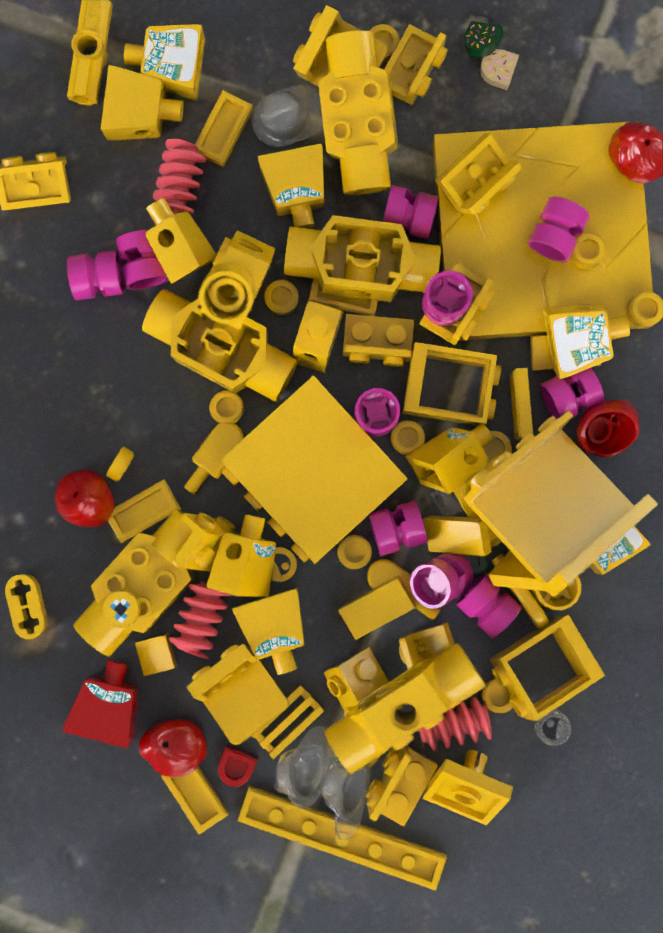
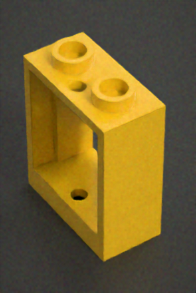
[402,342,501,426]
[490,615,605,721]

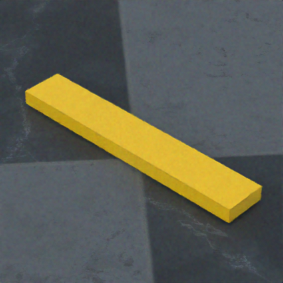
[237,785,447,891]

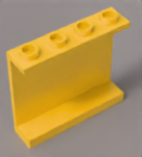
[220,375,408,564]
[464,411,658,597]

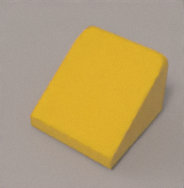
[135,633,178,676]

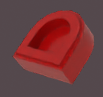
[218,745,259,787]

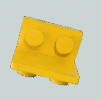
[365,745,438,827]

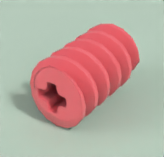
[153,139,206,215]
[169,580,231,659]
[418,697,492,752]

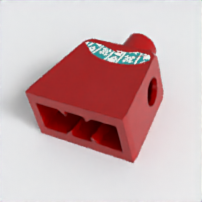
[62,659,138,748]

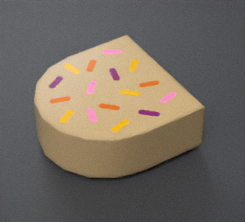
[480,49,519,90]

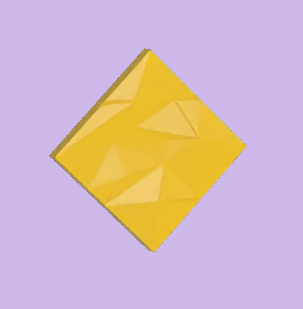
[432,121,653,342]

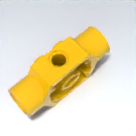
[318,30,398,195]
[284,215,441,302]
[198,230,275,329]
[142,288,299,402]
[73,509,195,657]
[324,643,486,774]

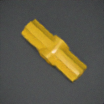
[67,0,113,106]

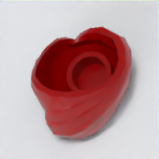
[608,121,663,183]
[576,400,640,458]
[55,469,115,527]
[138,719,208,777]

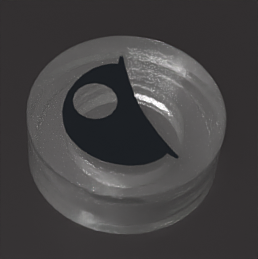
[534,709,571,746]

